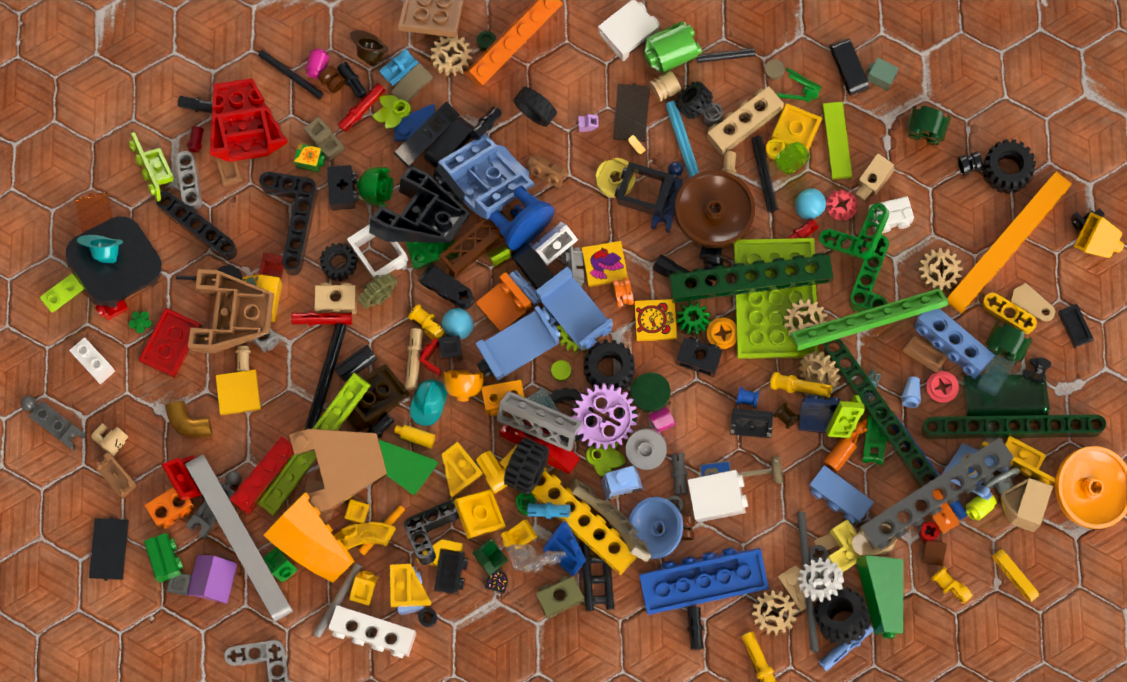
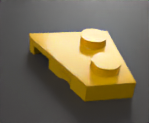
[442,442,483,498]

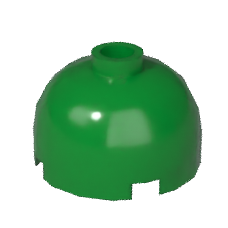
[357,167,393,206]

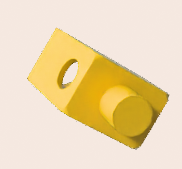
[1074,212,1124,258]

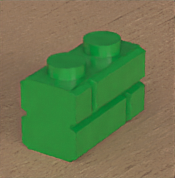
[144,533,183,583]

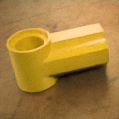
[476,451,507,494]

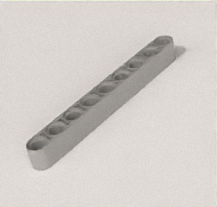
[185,454,293,622]

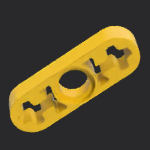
[982,293,1037,334]
[992,549,1039,602]

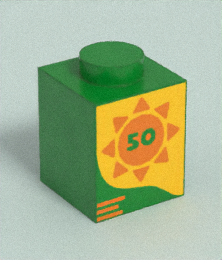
[294,143,326,173]

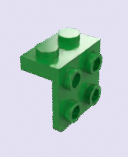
[406,240,458,269]

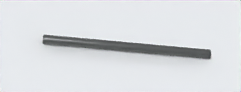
[797,512,819,653]

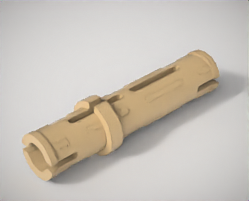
[405,328,423,390]

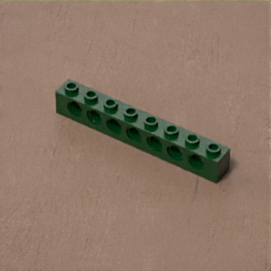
[669,253,833,303]

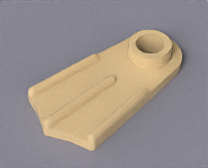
[1010,283,1055,321]

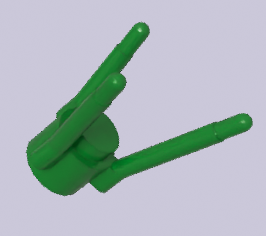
[775,68,821,103]

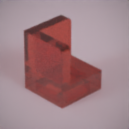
[258,252,284,280]

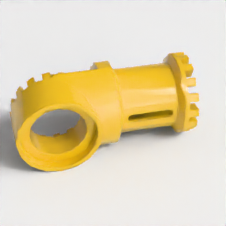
[408,304,445,340]
[931,567,973,604]

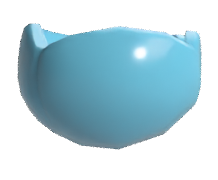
[794,188,827,220]
[441,308,474,340]

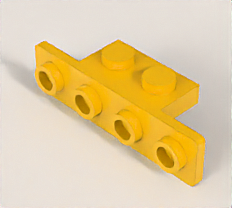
[979,436,1056,486]

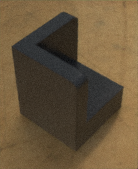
[439,336,463,361]

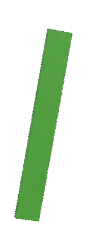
[790,288,948,351]

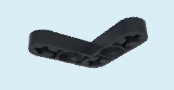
[404,500,460,565]

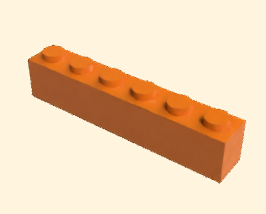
[464,0,563,87]

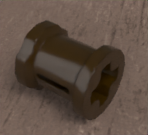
[773,403,800,429]

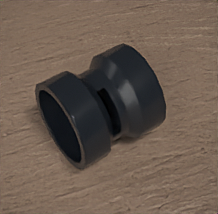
[958,151,983,176]
[703,255,724,281]

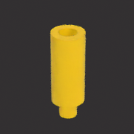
[394,425,436,449]

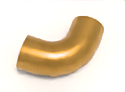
[165,401,213,438]

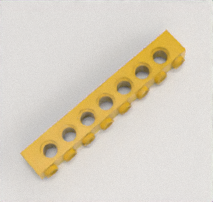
[500,445,637,575]

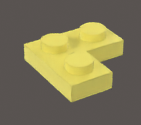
[826,519,862,573]

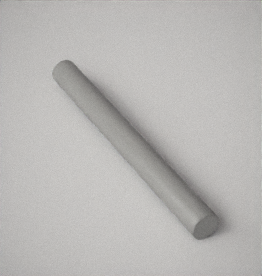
[313,563,362,638]

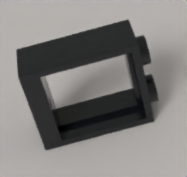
[615,162,676,218]

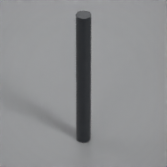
[258,50,324,100]

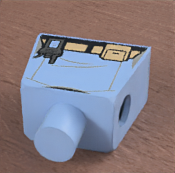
[601,466,644,500]

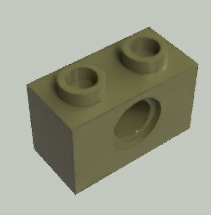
[536,576,584,619]

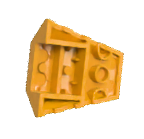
[264,492,354,583]

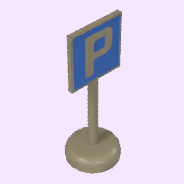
[700,455,784,484]

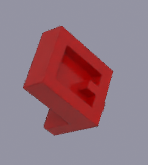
[95,299,129,321]

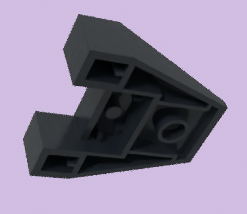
[369,165,470,243]

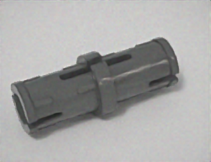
[671,453,688,496]

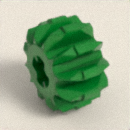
[676,301,710,335]

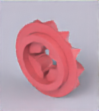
[826,189,858,221]
[926,371,959,403]

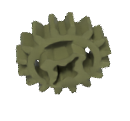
[358,273,398,309]

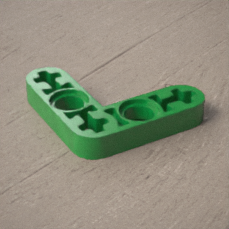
[819,203,889,260]

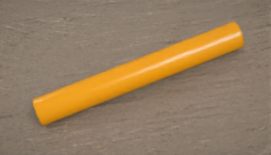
[358,505,405,555]

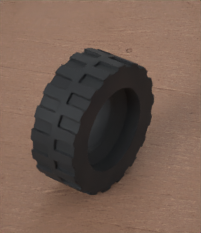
[513,86,557,127]

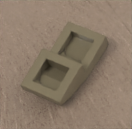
[391,63,433,103]
[304,117,345,161]

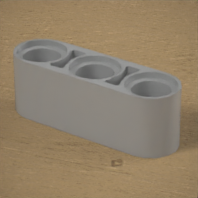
[176,151,202,211]

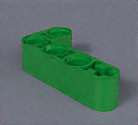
[849,235,889,312]

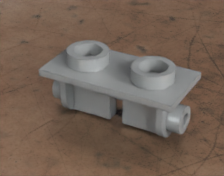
[562,245,584,288]

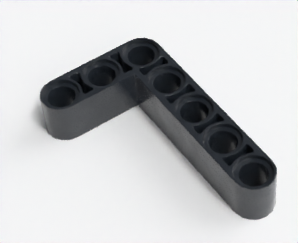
[259,172,318,276]

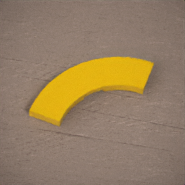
[333,522,396,550]

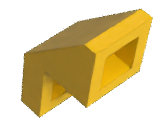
[417,540,463,567]

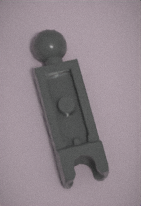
[20,396,86,450]
[186,471,242,539]

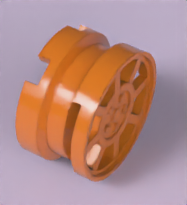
[613,277,634,307]

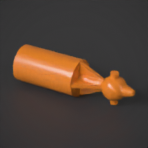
[823,419,867,473]

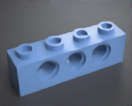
[913,308,995,379]

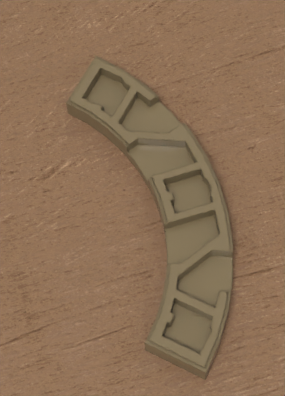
[570,478,651,562]

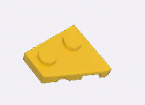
[390,564,431,607]

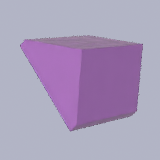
[187,555,237,604]

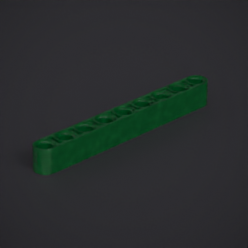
[824,338,938,488]
[921,415,1106,439]

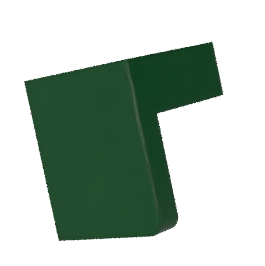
[472,538,508,576]

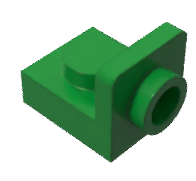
[263,547,298,582]

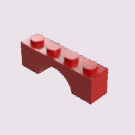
[229,436,294,516]

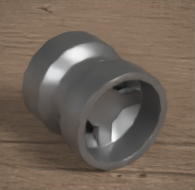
[702,102,723,127]

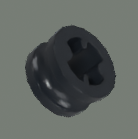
[418,608,437,628]

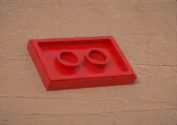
[138,307,202,378]

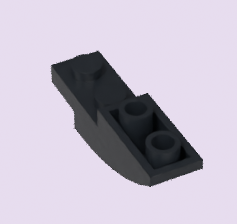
[394,101,460,167]

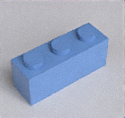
[808,466,874,525]

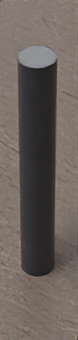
[696,48,755,63]

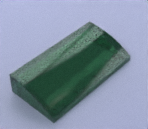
[964,375,1050,416]

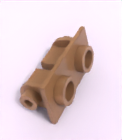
[527,155,568,189]

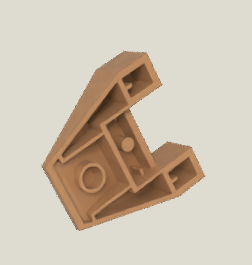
[188,269,274,354]
[289,429,387,513]

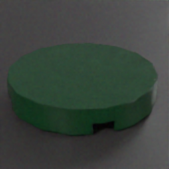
[630,372,671,413]

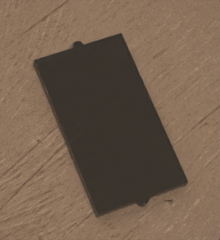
[613,83,650,143]

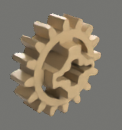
[430,35,473,77]
[918,248,963,291]
[784,299,828,336]
[799,351,841,391]
[752,590,797,636]

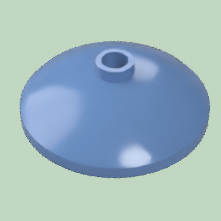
[629,497,683,559]

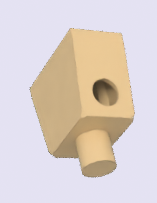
[855,154,894,201]

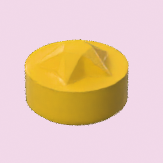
[765,138,786,159]

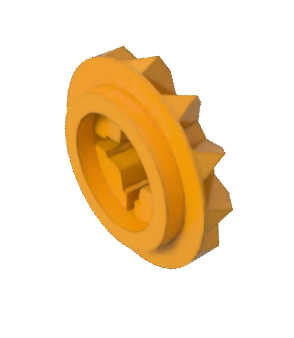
[707,318,737,349]

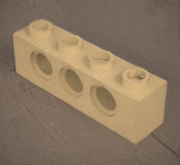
[707,86,784,156]

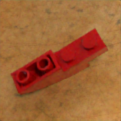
[499,418,580,474]

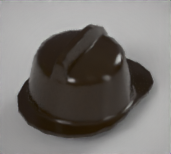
[350,30,388,66]

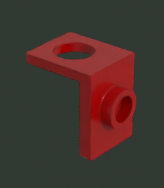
[419,338,442,377]

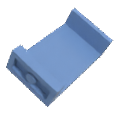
[536,267,613,351]
[475,306,561,381]

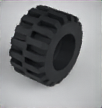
[983,139,1036,194]
[584,340,635,391]
[504,437,549,495]
[814,587,870,645]

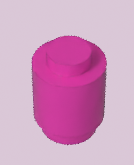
[305,48,329,79]

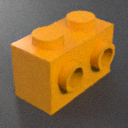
[481,380,525,416]

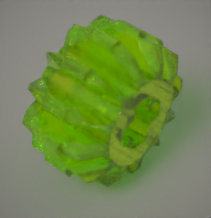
[775,142,810,175]

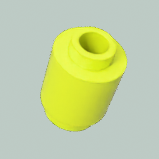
[966,495,997,521]

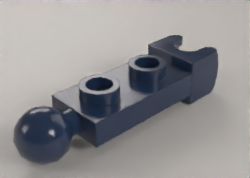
[651,162,683,233]

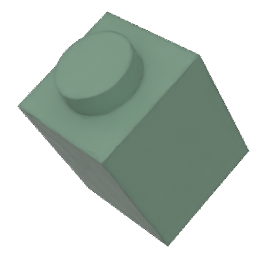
[866,58,899,91]

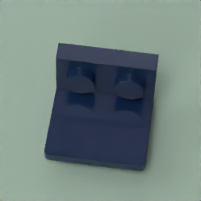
[799,396,840,433]

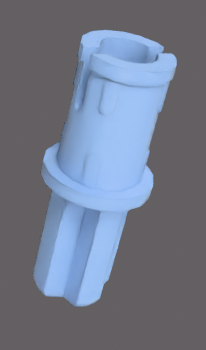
[509,270,540,305]

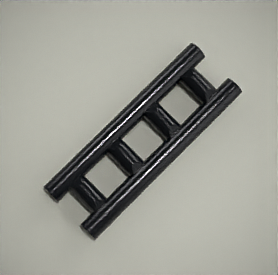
[581,532,615,612]

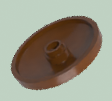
[675,170,755,248]

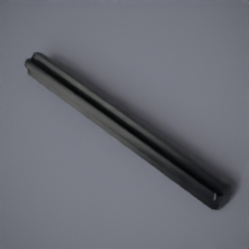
[304,323,347,430]

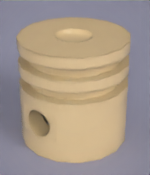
[649,70,681,102]

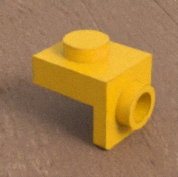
[501,519,538,551]

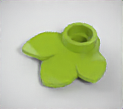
[372,95,411,129]
[586,442,626,477]

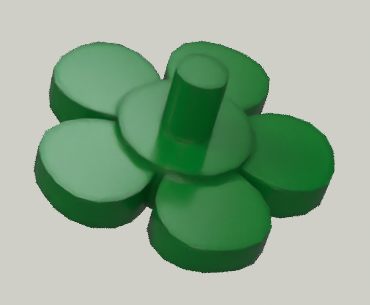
[129,311,152,333]

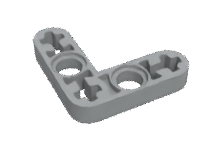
[224,640,289,682]

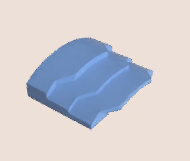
[438,134,534,219]

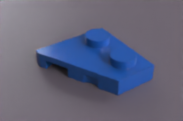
[394,104,435,142]
[543,521,586,577]

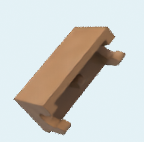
[96,452,138,499]

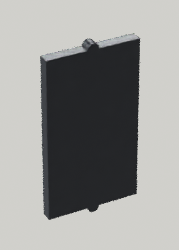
[89,517,129,581]

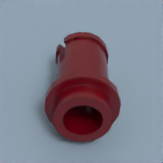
[187,126,204,153]

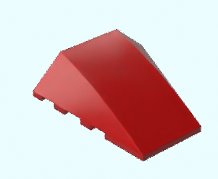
[209,78,288,162]

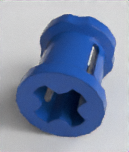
[736,387,760,409]

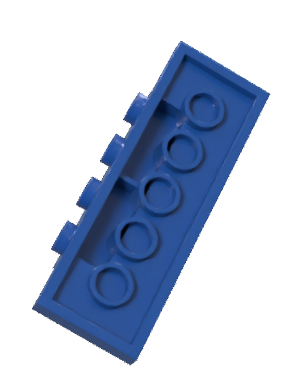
[639,547,769,615]

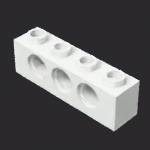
[328,605,417,658]

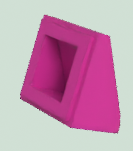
[648,407,675,432]

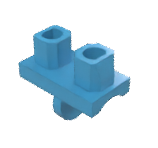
[379,49,419,86]

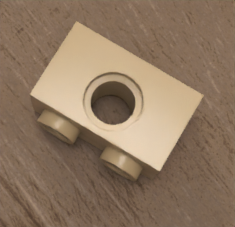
[315,283,357,314]

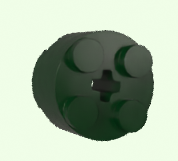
[906,106,951,146]
[985,322,1033,365]

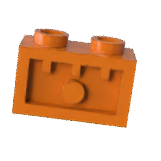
[922,490,960,534]

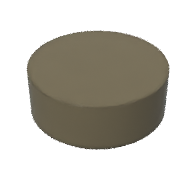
[765,59,785,80]

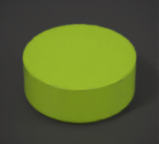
[551,360,572,382]

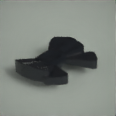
[1023,358,1051,383]

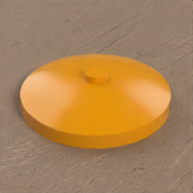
[1055,446,1127,529]

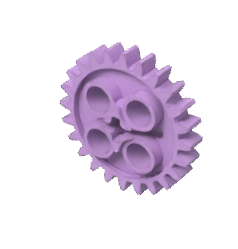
[571,383,638,450]

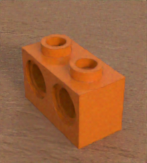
[145,487,195,529]

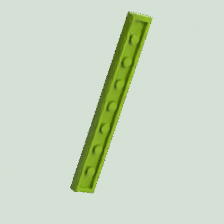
[257,373,371,516]

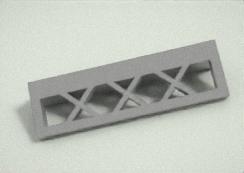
[497,391,582,451]

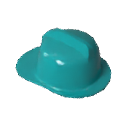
[77,235,123,263]
[410,379,447,426]

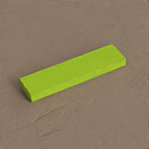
[823,101,852,180]

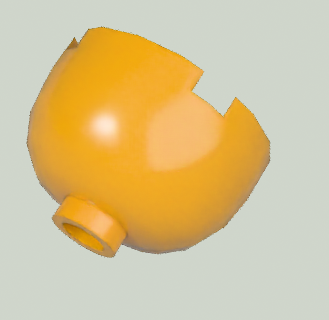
[443,370,484,401]

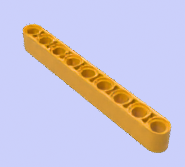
[947,171,1072,314]

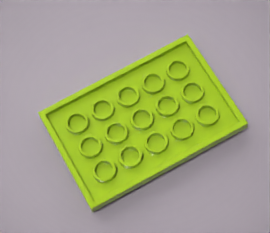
[734,238,819,359]

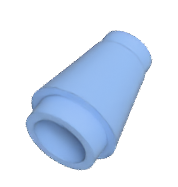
[901,377,921,408]

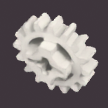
[798,558,844,602]

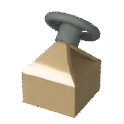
[983,468,1053,532]

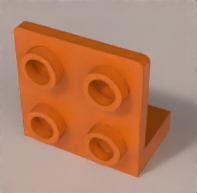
[476,272,532,332]

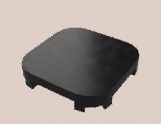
[66,216,162,308]

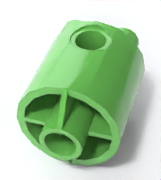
[644,21,702,73]

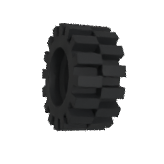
[675,81,713,119]
[320,243,357,281]

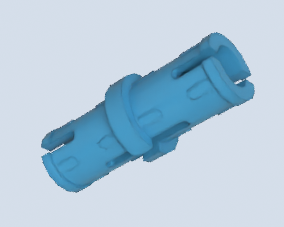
[527,502,571,519]

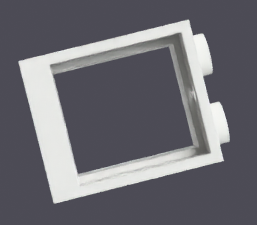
[347,224,408,278]

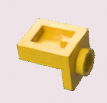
[349,571,379,606]

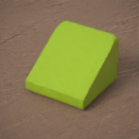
[487,245,511,266]

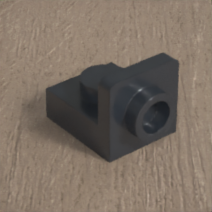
[1071,208,1105,231]

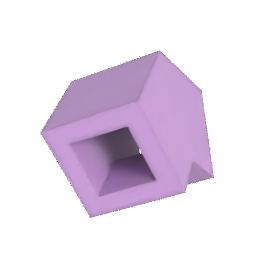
[578,114,599,132]

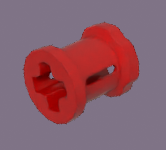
[919,522,940,542]

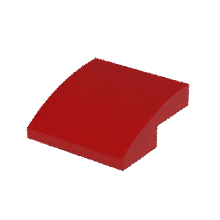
[161,455,202,500]

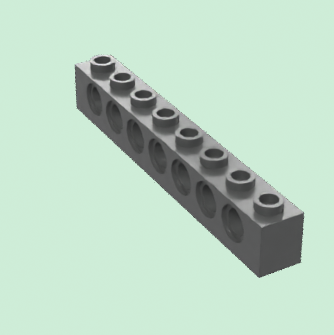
[860,437,1014,550]

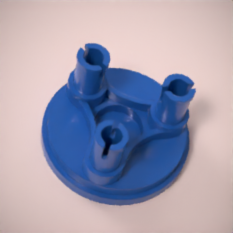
[489,185,555,250]

